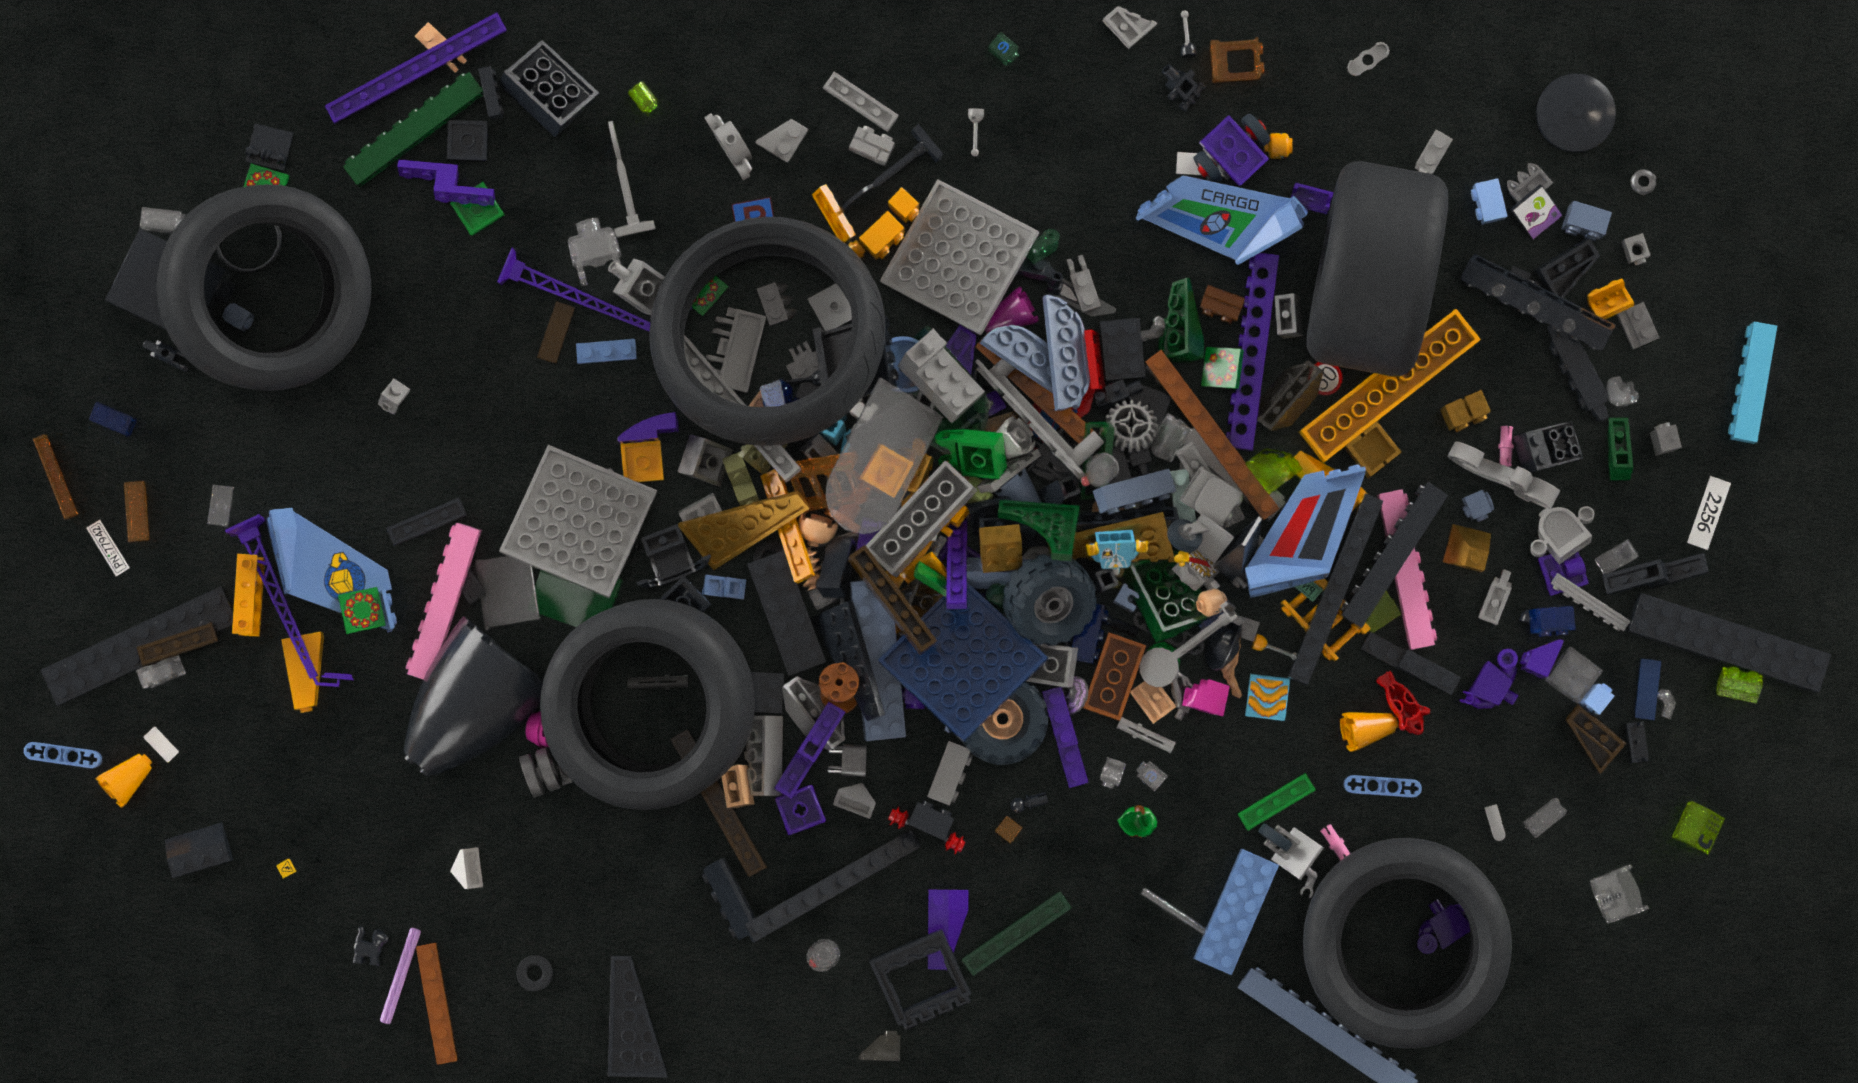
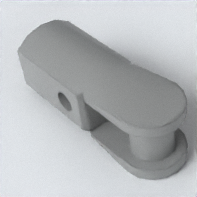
[1485,804,1505,841]

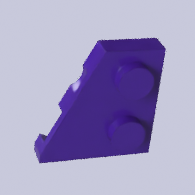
[944,325,976,377]

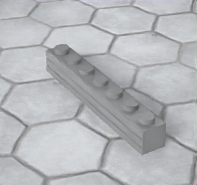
[1551,573,1631,631]

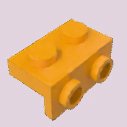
[1587,279,1634,319]

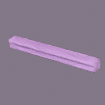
[380,928,421,1024]

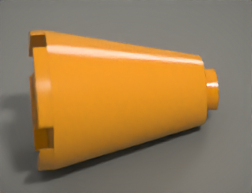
[1340,712,1398,752]
[95,754,152,808]

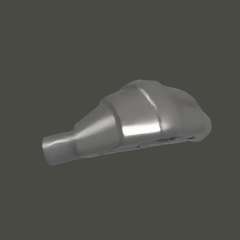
[1170,672,1193,721]

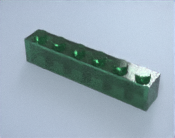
[962,891,1072,976]

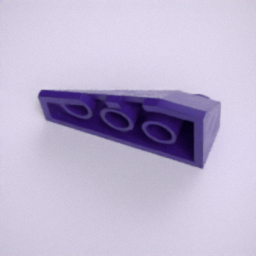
[928,889,968,969]

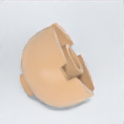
[798,513,838,547]

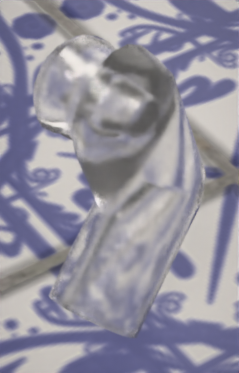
[1141,317,1165,341]
[1657,689,1676,719]

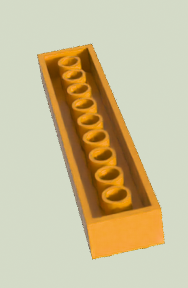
[1299,309,1481,463]

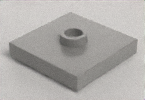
[808,284,852,331]

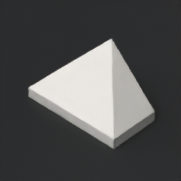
[451,848,483,889]

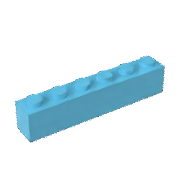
[1728,322,1777,444]

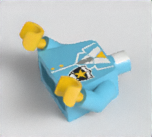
[1086,530,1148,575]

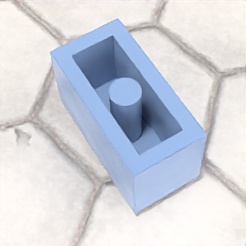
[1471,178,1507,224]
[1579,683,1614,716]

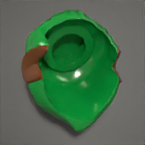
[1118,805,1157,838]

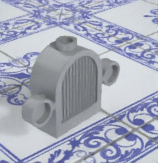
[704,113,752,180]
[1530,506,1594,565]

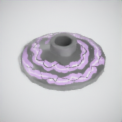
[1062,676,1089,715]

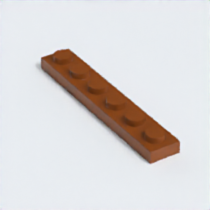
[416,943,457,1065]

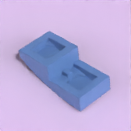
[702,575,746,599]

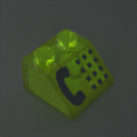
[1245,448,1302,495]
[1672,801,1725,855]

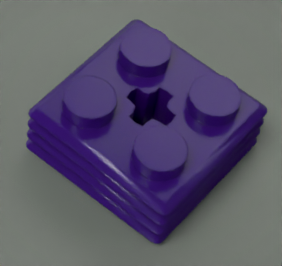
[775,785,826,835]

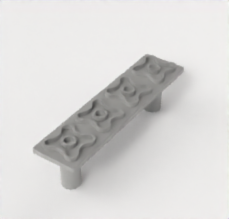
[975,359,1104,479]

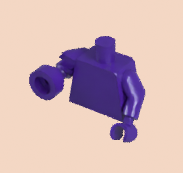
[1460,649,1518,709]
[1417,899,1470,954]

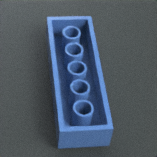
[1194,849,1279,975]

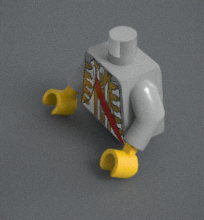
[1172,550,1220,591]

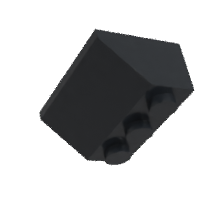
[165,822,234,878]

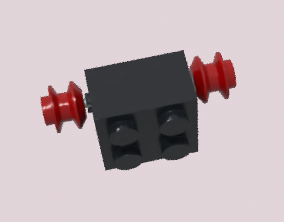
[888,800,966,854]

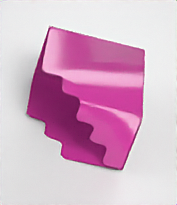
[1182,679,1230,716]

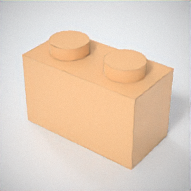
[722,765,754,808]

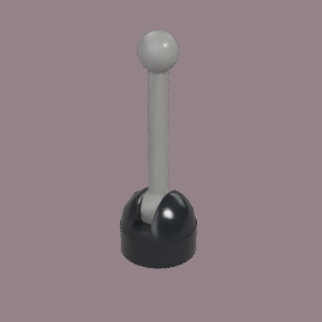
[1181,10,1197,58]

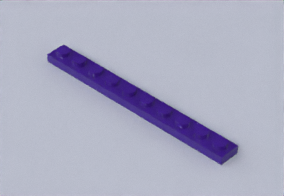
[325,13,507,124]

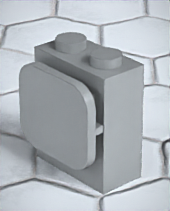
[1180,466,1243,526]

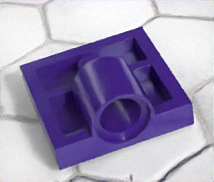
[1538,552,1589,596]

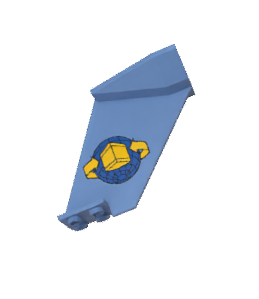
[266,508,397,632]

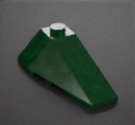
[1158,278,1204,362]

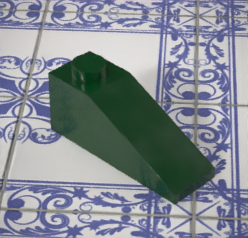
[1608,418,1633,480]

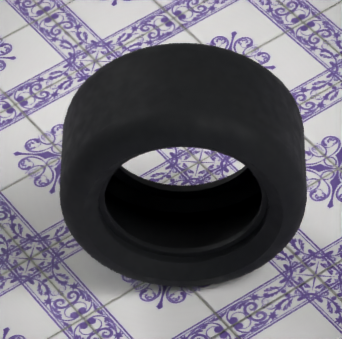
[1307,161,1448,376]
[157,184,371,391]
[540,599,755,810]
[1303,838,1512,1048]

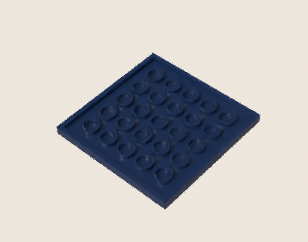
[878,582,1048,742]

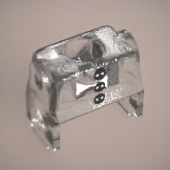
[1590,864,1649,924]

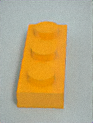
[812,184,856,243]

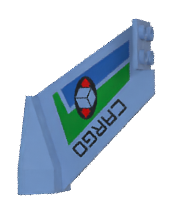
[1136,176,1308,265]

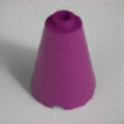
[985,287,1039,333]

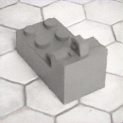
[898,329,985,423]

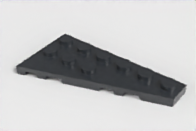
[810,600,885,721]

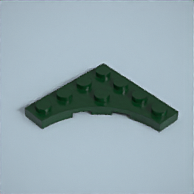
[998,500,1079,561]

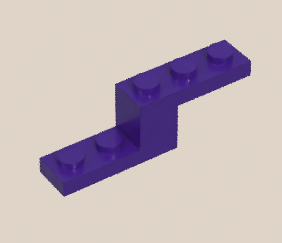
[398,160,495,206]
[1042,687,1088,788]
[774,702,845,799]

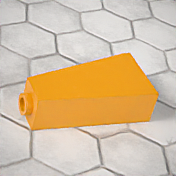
[281,632,324,713]

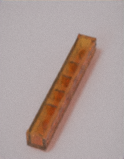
[33,434,78,519]

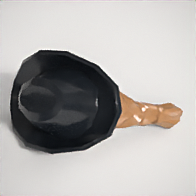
[1205,622,1243,698]

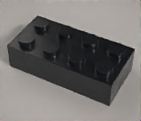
[479,66,505,121]

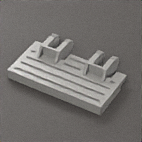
[706,307,766,393]

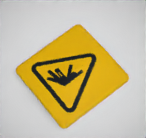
[277,859,296,878]

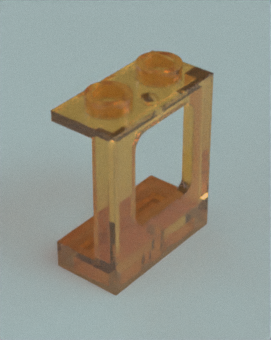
[1210,37,1264,83]

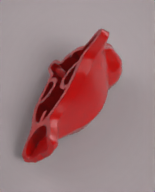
[1376,671,1430,735]

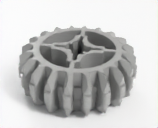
[1105,400,1158,453]

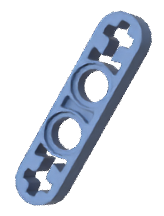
[24,742,102,768]
[1344,775,1422,797]

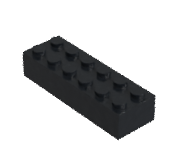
[747,551,826,676]

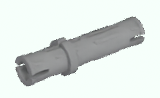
[1116,717,1176,753]

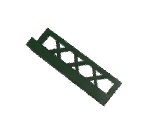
[1079,422,1115,500]

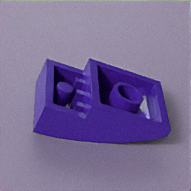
[617,412,679,445]

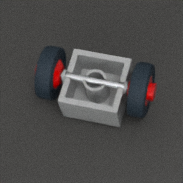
[1193,114,1270,183]

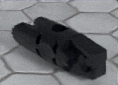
[143,340,188,372]

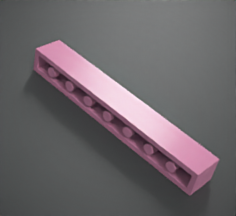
[1377,490,1437,650]
[406,523,482,679]

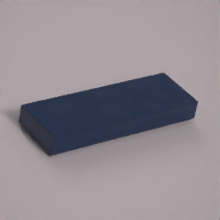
[1634,659,1661,720]

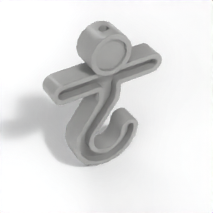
[1447,441,1560,509]

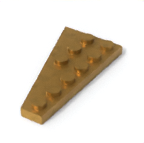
[678,491,810,570]
[1047,512,1175,562]

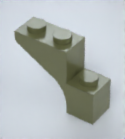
[722,452,760,506]

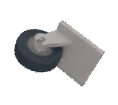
[1167,513,1234,564]
[1258,824,1324,880]

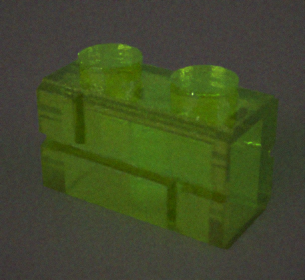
[1717,667,1763,703]

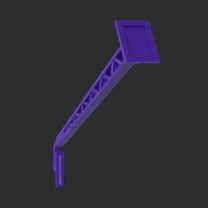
[497,248,692,331]
[225,514,354,687]

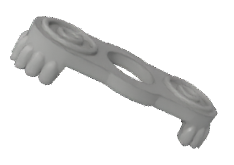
[1347,42,1390,76]

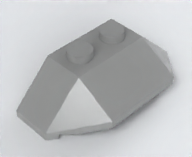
[782,676,845,751]

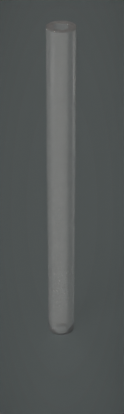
[1141,888,1207,935]

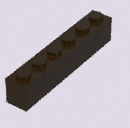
[848,545,937,655]

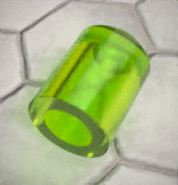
[628,81,658,113]

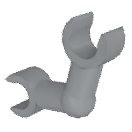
[1300,868,1317,898]

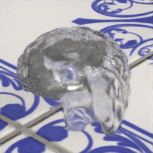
[1607,376,1639,407]

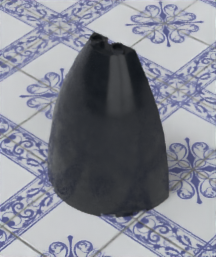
[403,616,544,777]

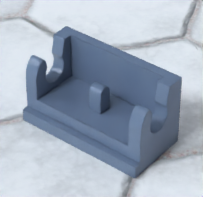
[1113,583,1139,614]

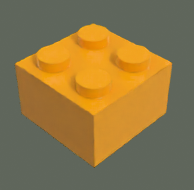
[859,211,904,260]

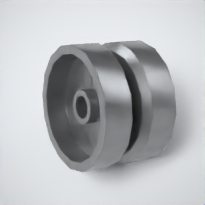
[519,747,561,797]

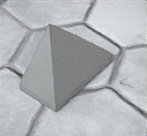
[833,783,876,819]

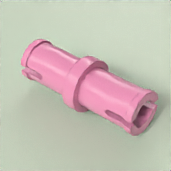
[1498,426,1514,467]
[1320,824,1350,860]

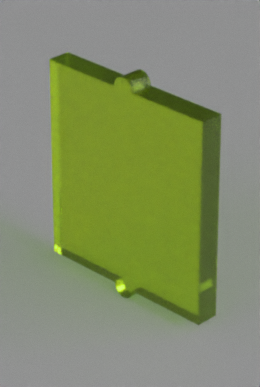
[1366,591,1401,633]

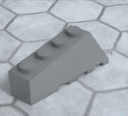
[744,716,783,796]

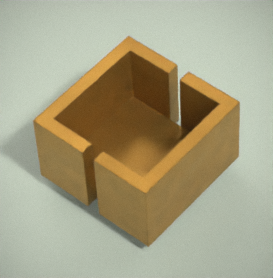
[1440,390,1491,432]
[1344,421,1401,478]
[979,524,1023,573]

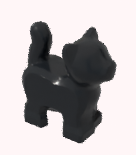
[353,926,389,965]

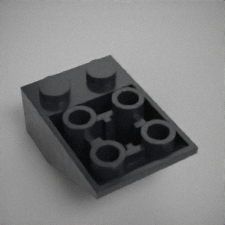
[1512,421,1583,473]

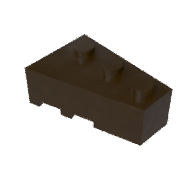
[1566,703,1626,774]

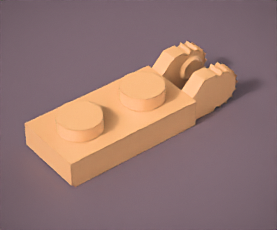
[415,22,467,73]

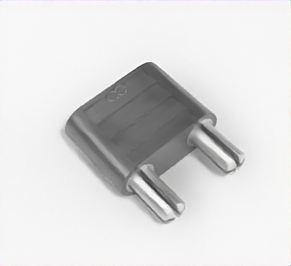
[828,744,866,777]

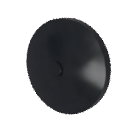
[1536,74,1616,153]

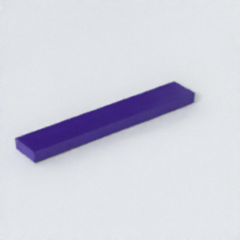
[946,519,968,609]

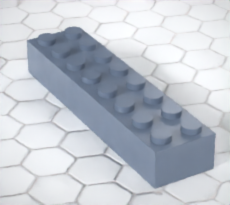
[849,580,906,741]

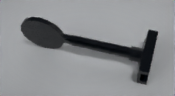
[841,124,943,213]

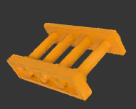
[232,554,265,637]
[1281,579,1371,661]

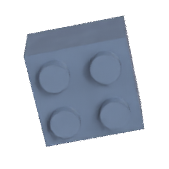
[1561,201,1612,242]

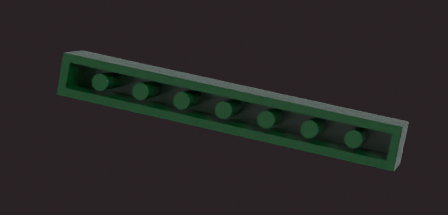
[343,72,484,188]

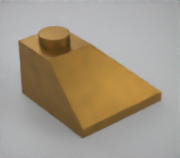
[1443,524,1491,572]

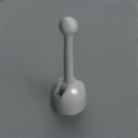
[968,109,984,156]

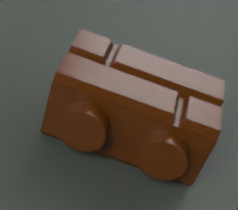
[1199,285,1245,324]

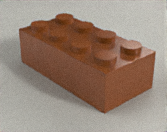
[1083,633,1146,721]

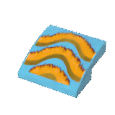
[1245,674,1290,721]

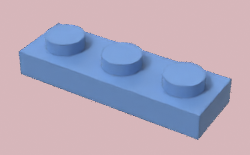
[576,339,637,364]

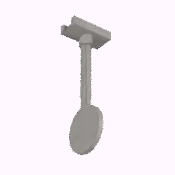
[608,121,655,237]
[1140,601,1245,687]

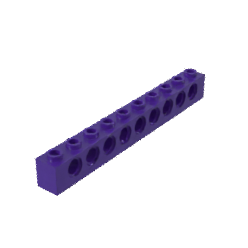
[1226,253,1279,452]

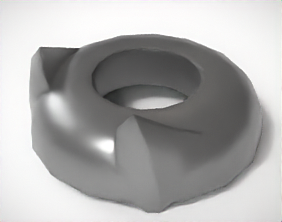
[1630,170,1656,195]

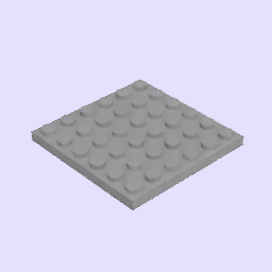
[880,179,1039,335]
[499,445,657,598]

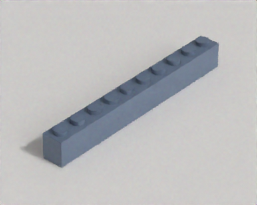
[1237,967,1418,1083]

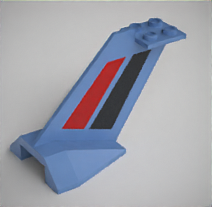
[1245,465,1366,598]

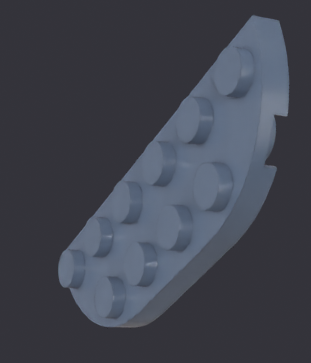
[1043,295,1090,411]
[980,325,1082,410]

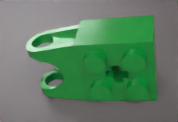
[935,430,1007,480]

